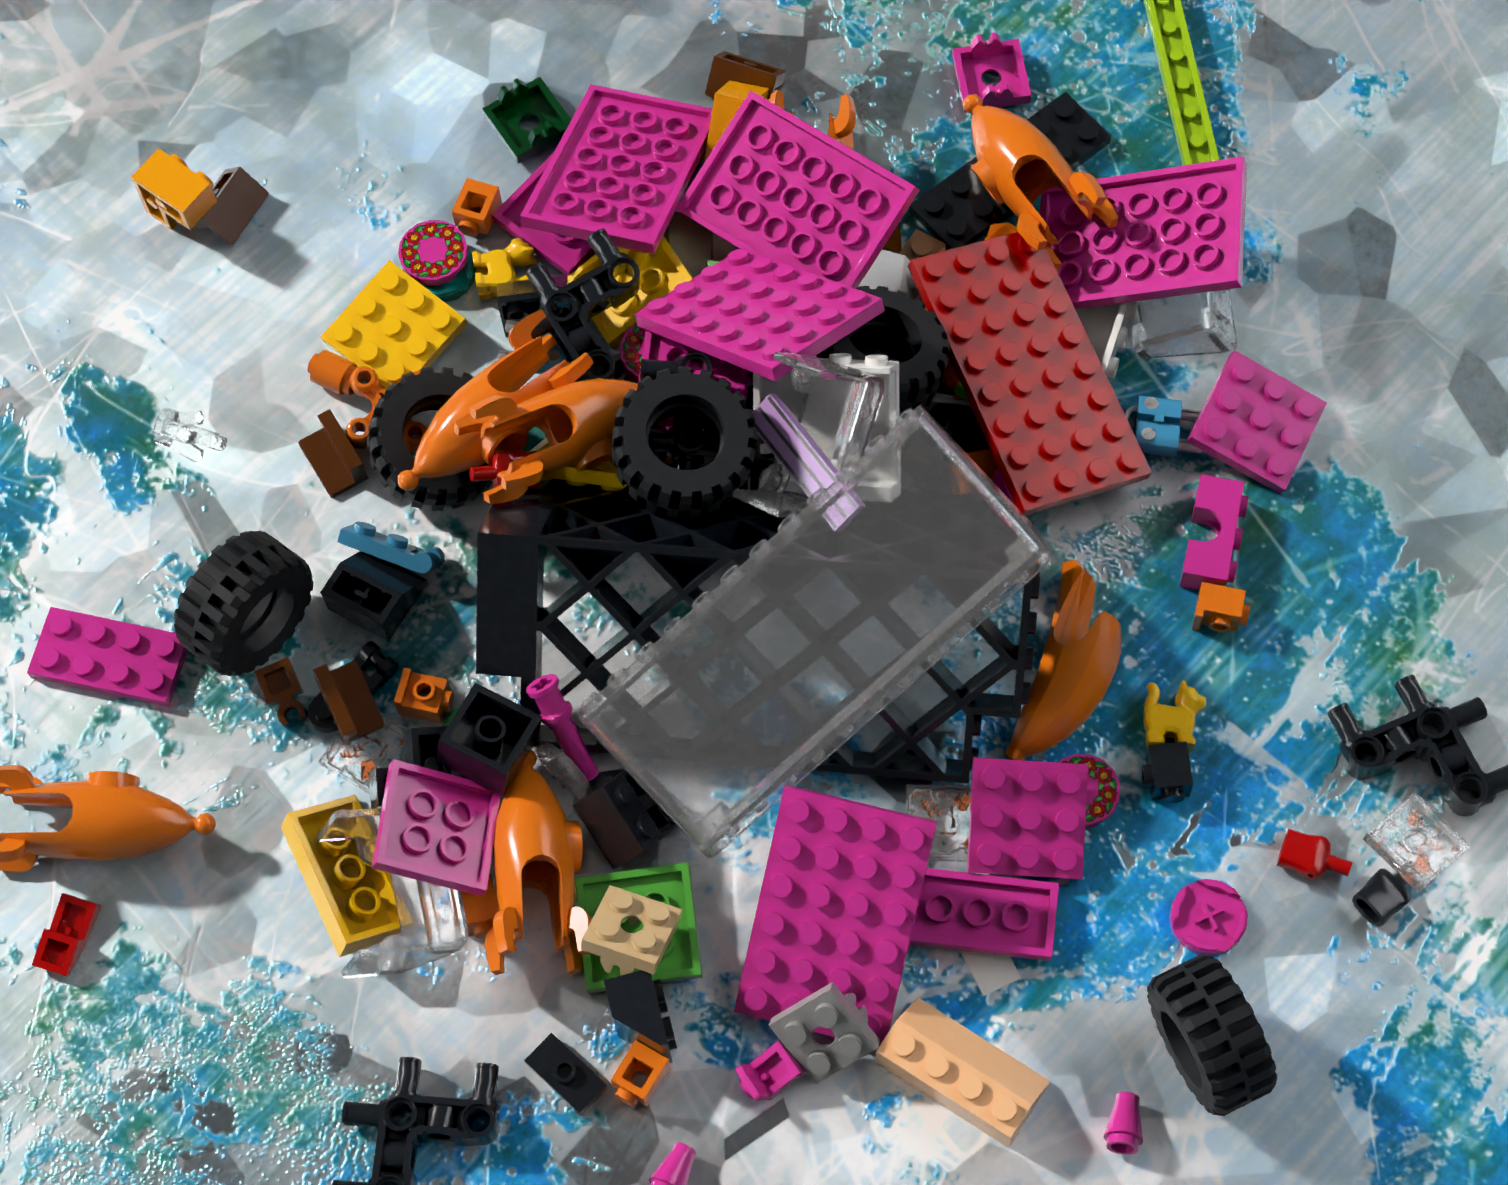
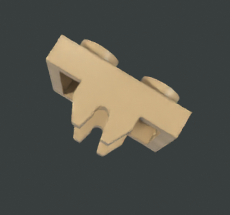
[580,885,682,975]

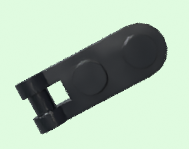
[307,641,399,733]

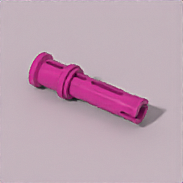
[526,674,599,783]

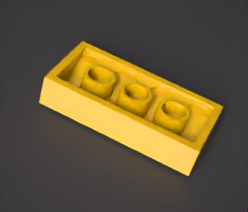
[281,794,415,957]

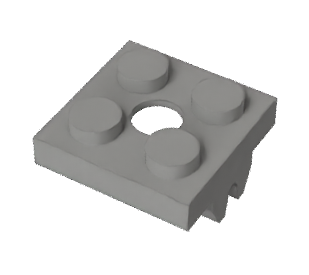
[769,982,880,1084]

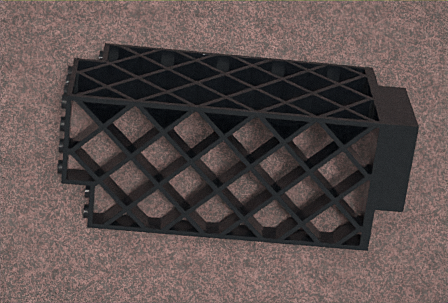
[476,475,1041,784]

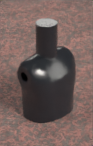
[1352,862,1416,927]

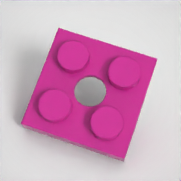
[952,32,1032,113]

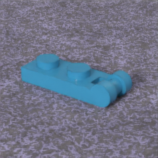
[337,522,445,573]

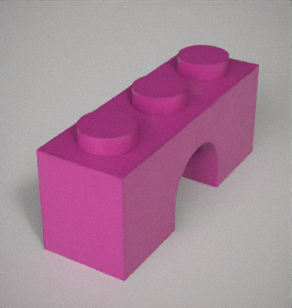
[1180,474,1249,590]

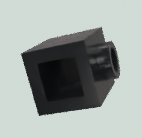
[1141,742,1193,803]

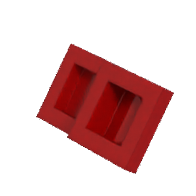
[32,893,101,977]

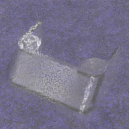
[733,352,885,519]
[318,808,468,978]

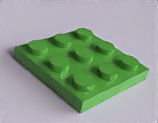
[575,862,703,993]

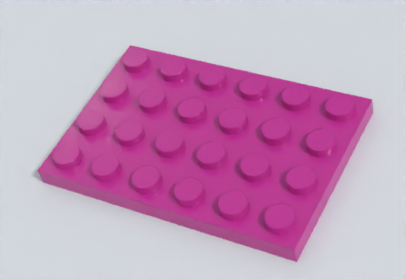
[520,84,712,254]
[676,90,920,289]
[1040,156,1247,310]
[635,249,885,381]
[734,785,938,1047]

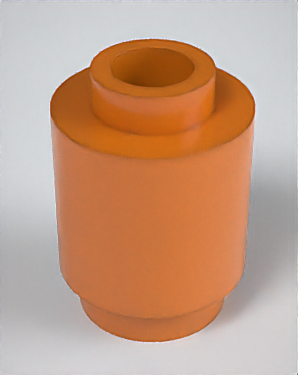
[307,350,361,396]

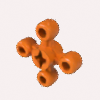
[346,366,427,453]

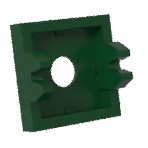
[482,77,571,164]

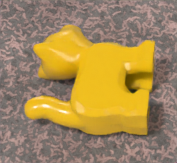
[472,238,538,301]
[1143,680,1206,754]

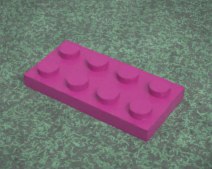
[27,607,188,707]
[909,868,1059,961]

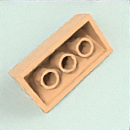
[876,998,1050,1148]

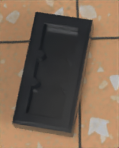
[524,1033,608,1116]

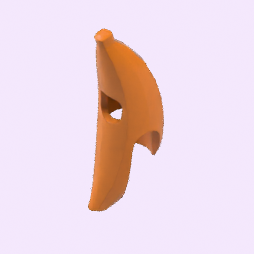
[1004,560,1122,760]

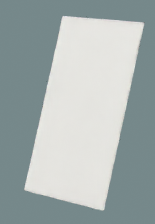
[960,951,1021,996]

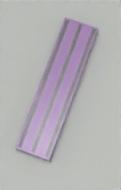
[753,393,865,530]

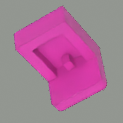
[735,1040,806,1101]

